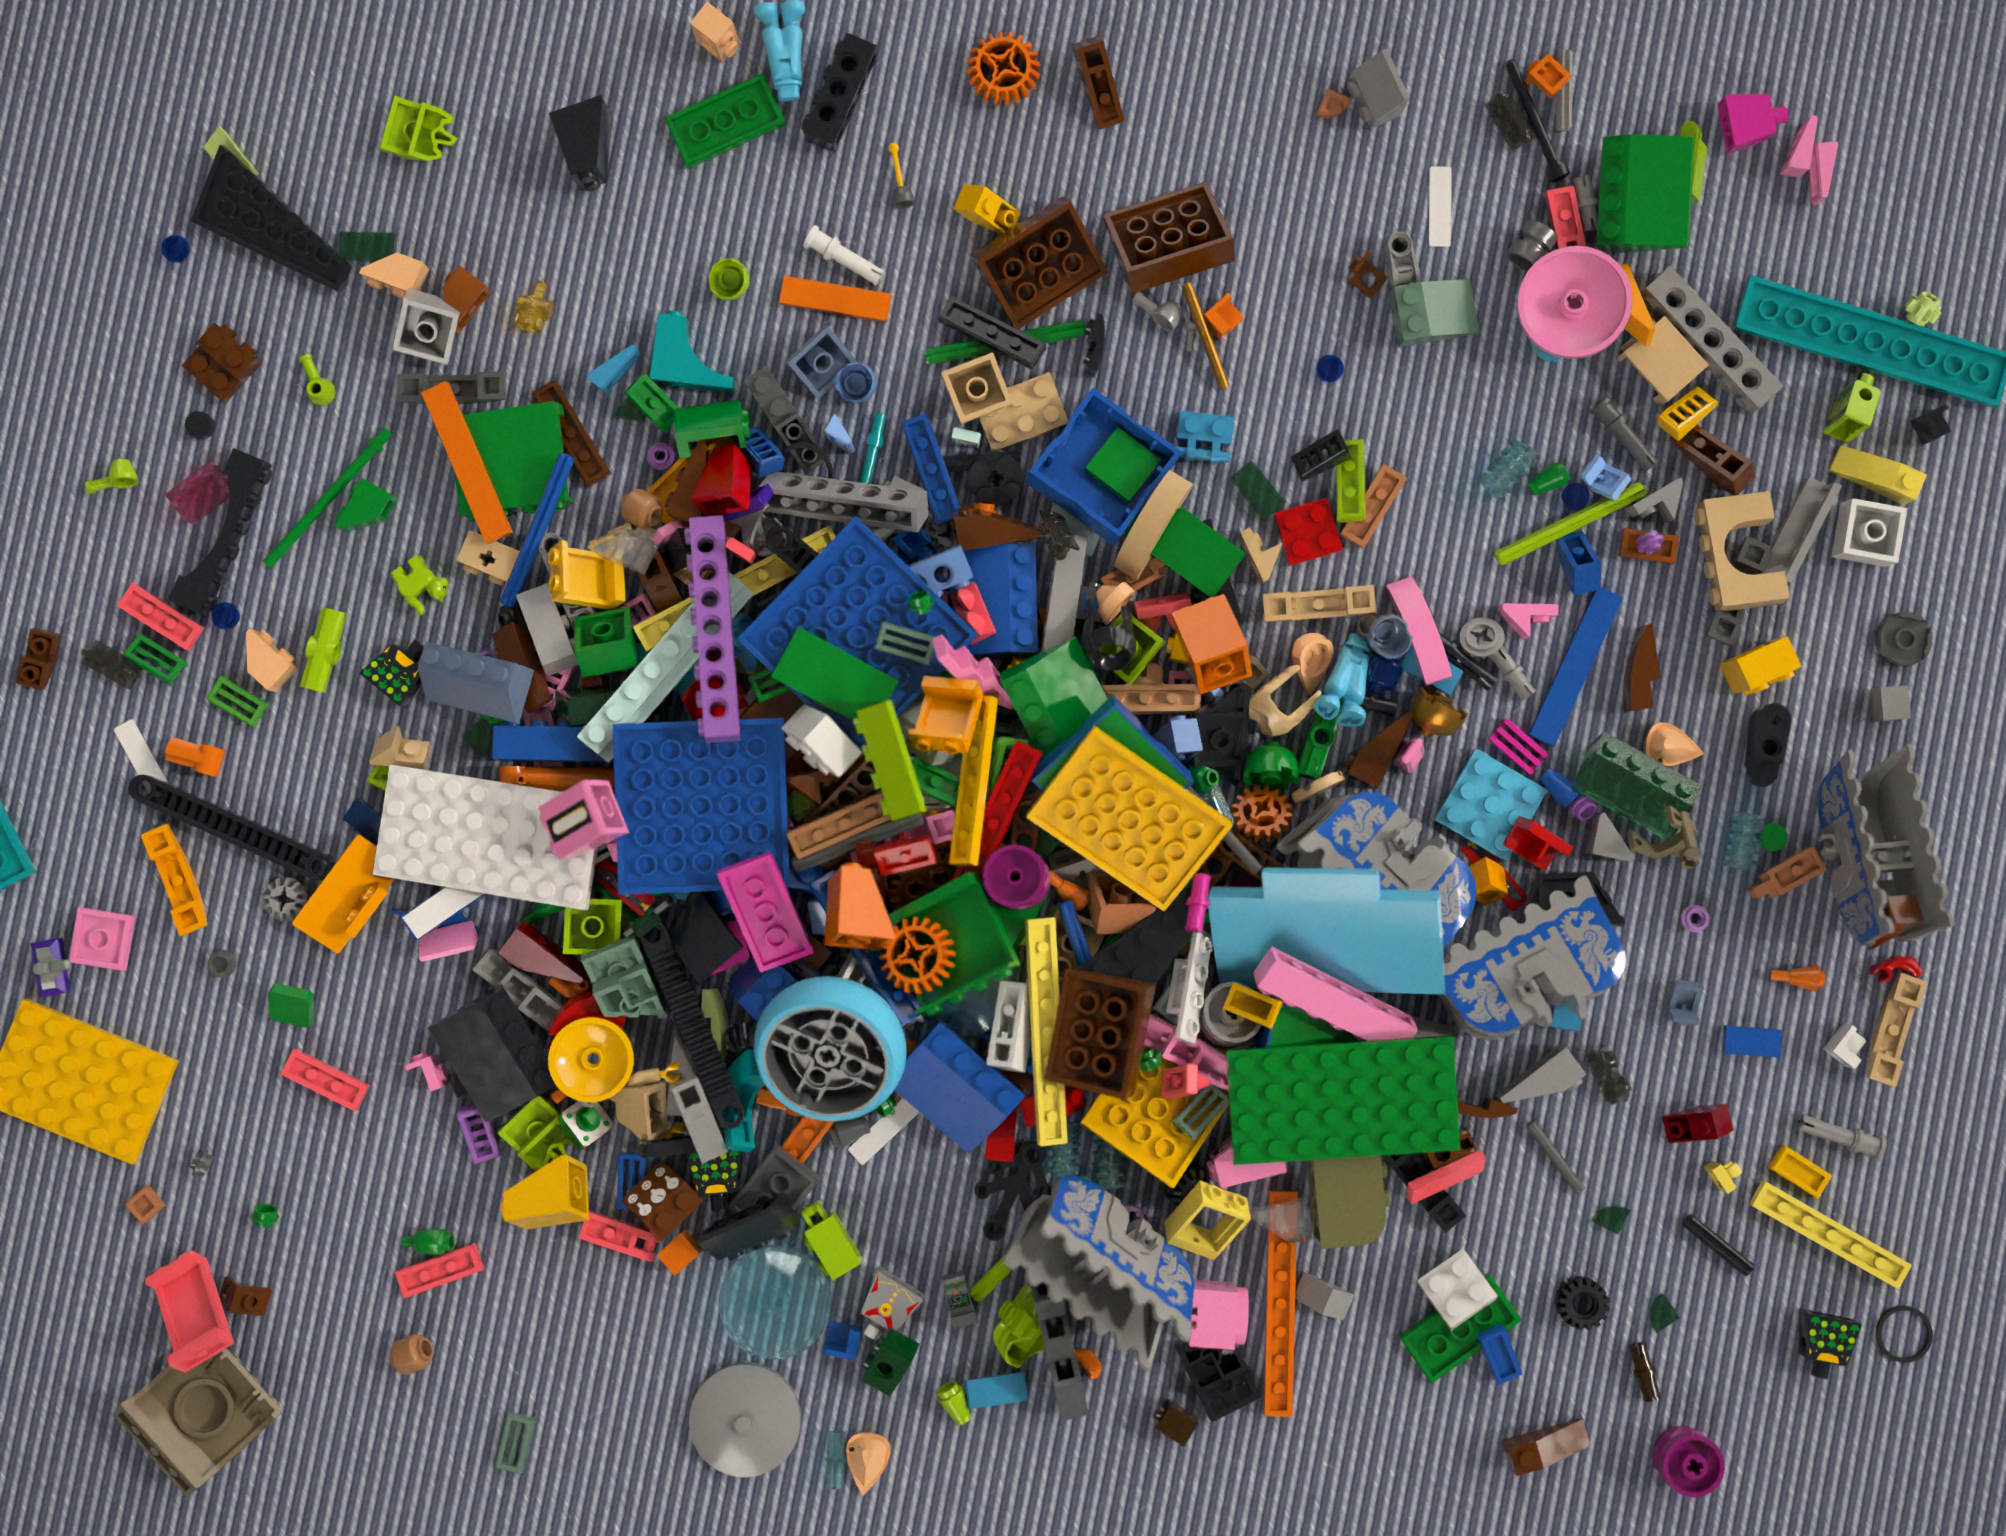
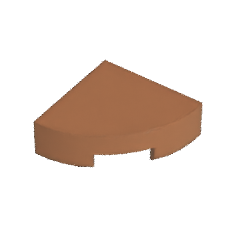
[1316,88,1353,118]

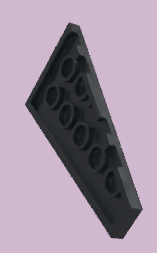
[191,144,352,292]
[1059,885,1209,988]

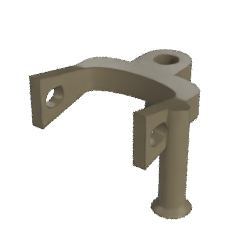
[1626,805,1701,869]

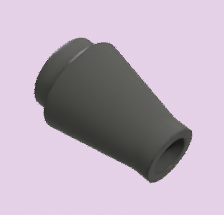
[828,1117,871,1148]

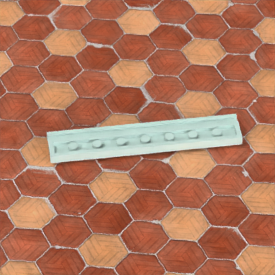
[577,571,754,763]

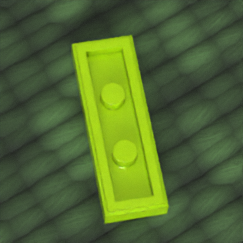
[1336,439,1366,523]

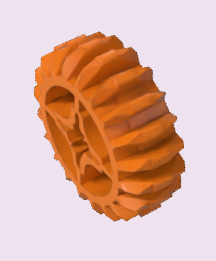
[967,30,1040,107]
[879,917,956,994]

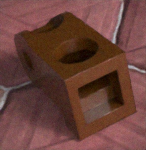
[1421,1127,1477,1171]

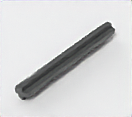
[791,813,924,872]

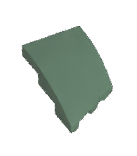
[581,935,667,1018]

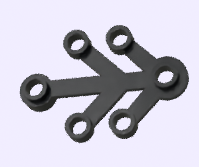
[974,1140,1052,1241]

